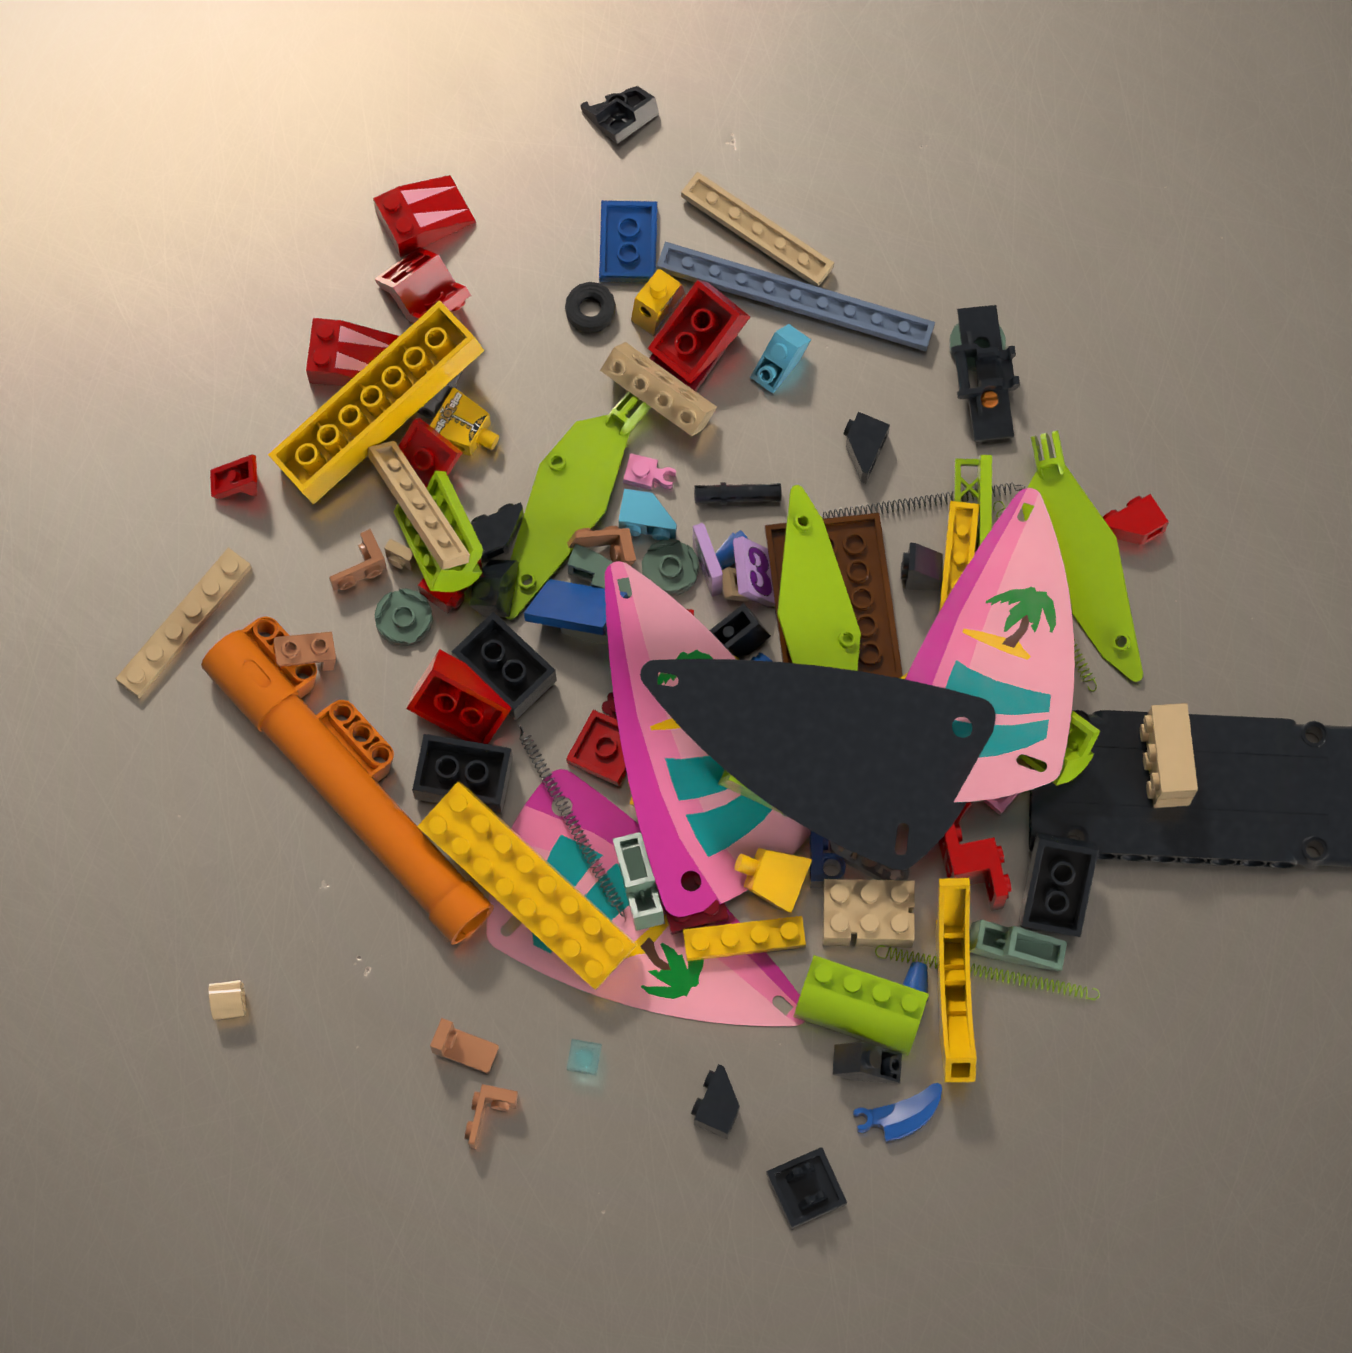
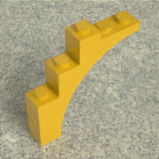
[935,878,977,1082]

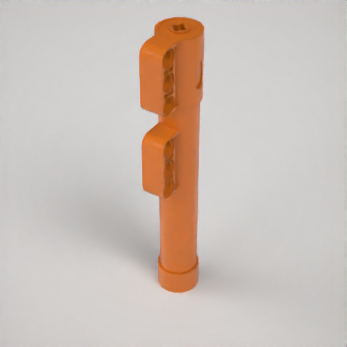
[201,616,494,945]

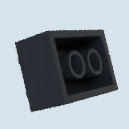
[451,612,557,721]
[412,734,513,814]
[1019,832,1099,937]

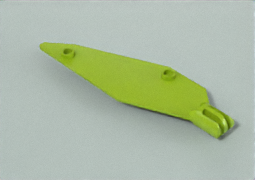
[506,391,652,620]
[1022,430,1144,682]
[777,485,861,671]

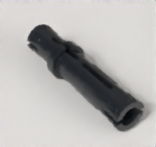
[694,482,782,505]

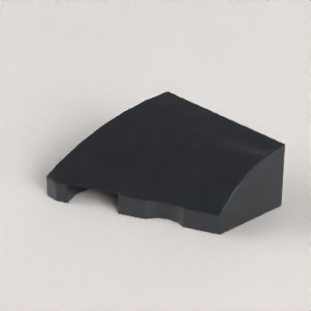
[580,86,659,144]

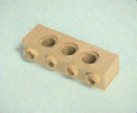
[600,342,717,436]

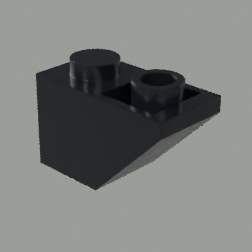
[471,502,524,564]
[900,543,943,591]
[833,1041,902,1083]
[691,1064,740,1139]

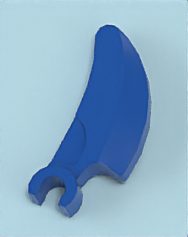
[853,1083,942,1142]

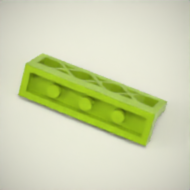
[954,455,992,552]

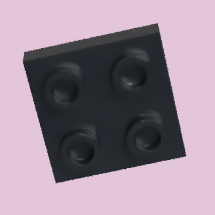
[766,1147,847,1229]

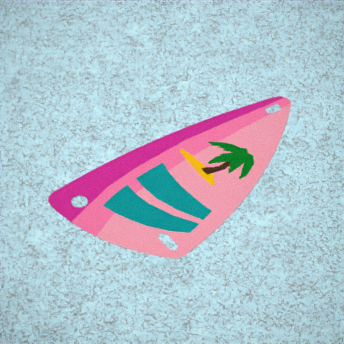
[905,488,1075,802]
[605,561,811,917]
[487,769,805,1026]

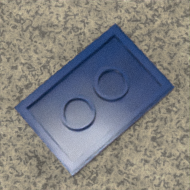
[599,200,657,283]
[524,579,628,636]

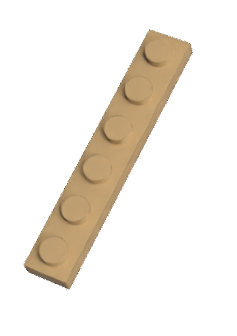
[681,172,834,287]
[368,441,470,570]
[115,547,252,699]

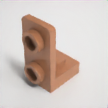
[567,526,636,566]
[329,529,387,591]
[274,631,336,672]
[430,1018,499,1074]
[464,1084,519,1149]

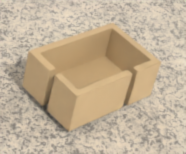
[1140,703,1198,808]
[822,879,915,948]

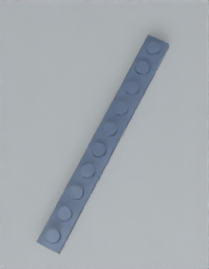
[657,241,935,351]

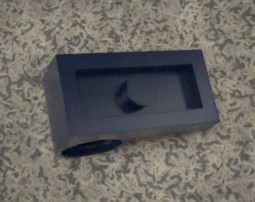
[810,830,846,888]

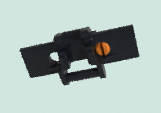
[951,305,1020,441]

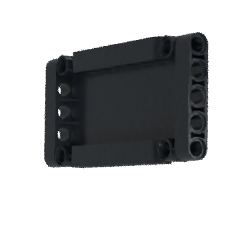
[1029,710,1352,869]

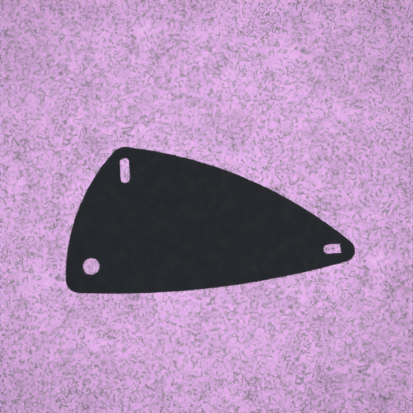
[640,659,996,870]

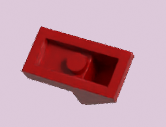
[210,454,257,499]

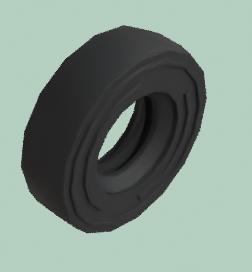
[565,282,616,333]

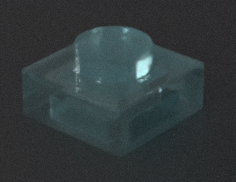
[566,1039,602,1076]

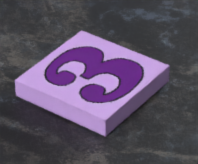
[693,523,723,597]
[733,536,775,607]

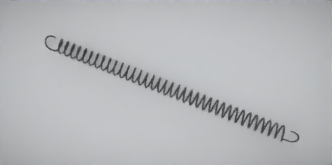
[822,482,1025,519]
[519,725,625,917]

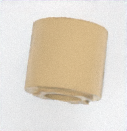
[209,980,247,1020]

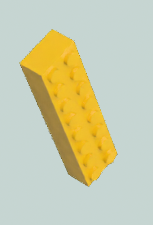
[268,300,484,505]
[417,782,638,990]

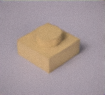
[384,539,417,571]
[722,567,750,602]

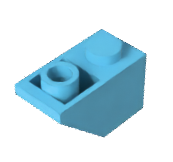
[750,324,811,393]
[618,489,677,540]

